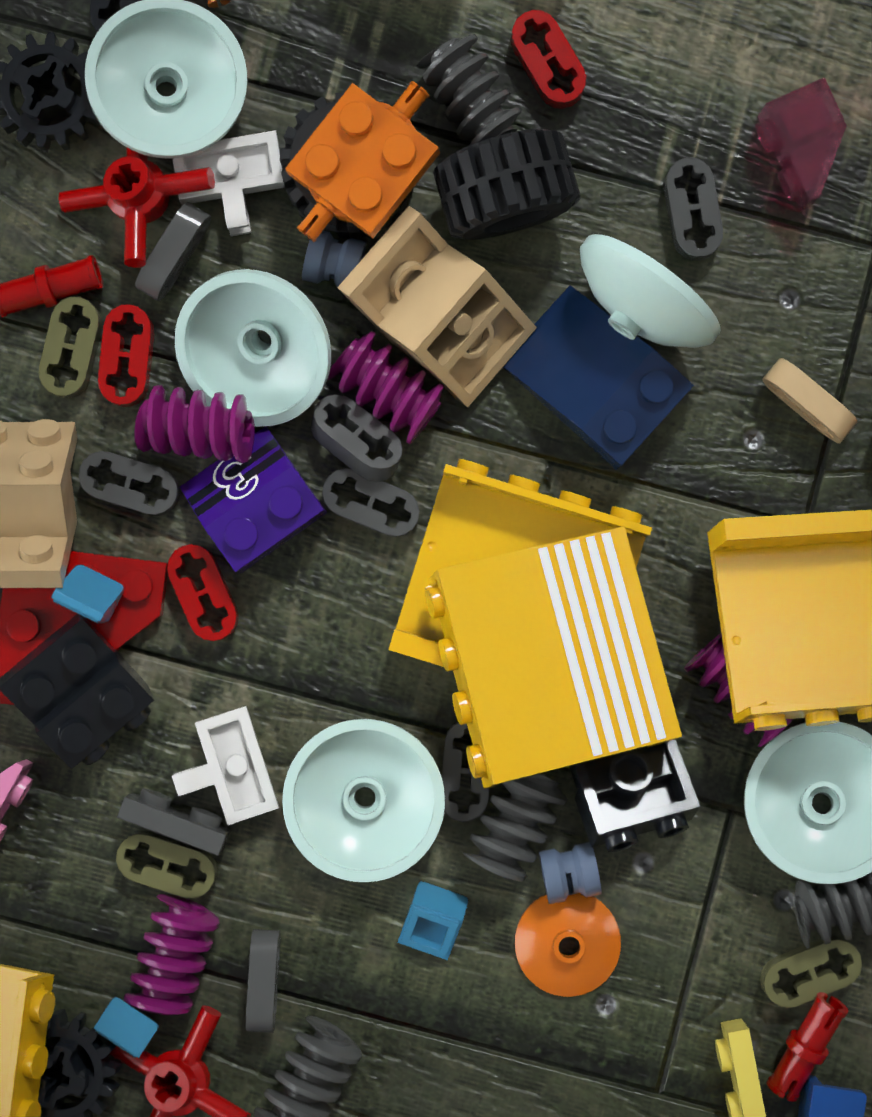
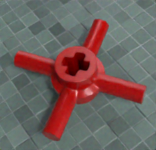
[59,148,215,268]
[109,1005,251,1117]

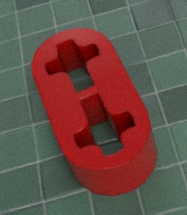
[511,10,586,109]
[98,304,155,407]
[167,544,239,641]

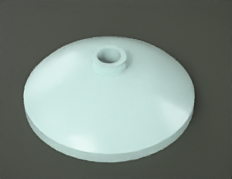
[85,0,247,158]
[580,234,721,348]
[175,269,331,427]
[282,719,445,882]
[744,722,872,884]

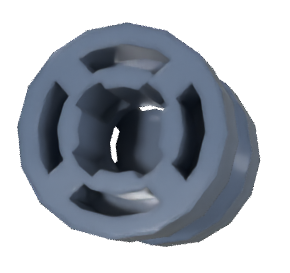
[302,231,367,287]
[538,842,602,904]

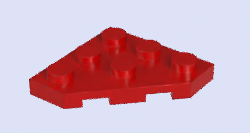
[0,551,168,705]

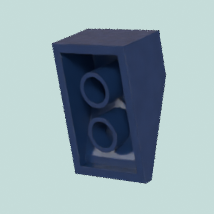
[503,285,694,470]

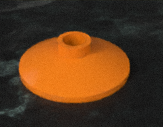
[515,893,621,997]

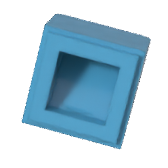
[51,565,124,623]
[397,881,468,960]
[94,997,159,1058]

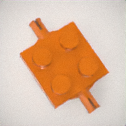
[285,81,440,242]

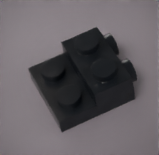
[0,614,154,769]
[569,739,700,852]

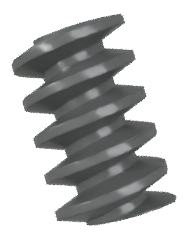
[416,34,522,146]
[462,773,568,882]
[794,872,872,948]
[253,1016,362,1117]

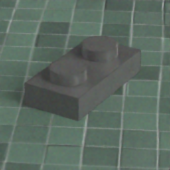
[117,788,231,855]

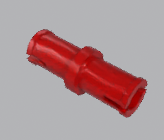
[0,255,104,318]
[766,992,849,1102]

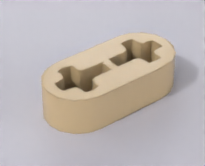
[762,358,858,443]

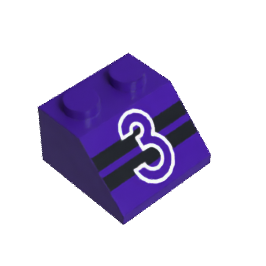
[180,426,327,573]

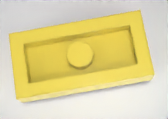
[715,1018,766,1117]

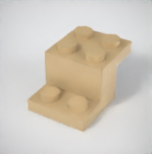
[337,206,537,408]
[0,419,77,588]

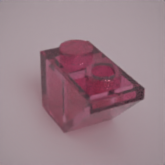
[756,77,847,211]

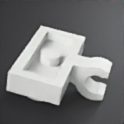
[172,130,285,236]
[172,706,279,825]

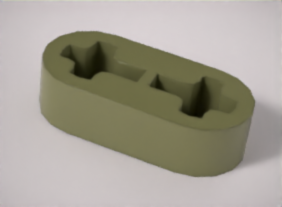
[39,297,103,398]
[116,831,218,898]
[760,935,862,1008]

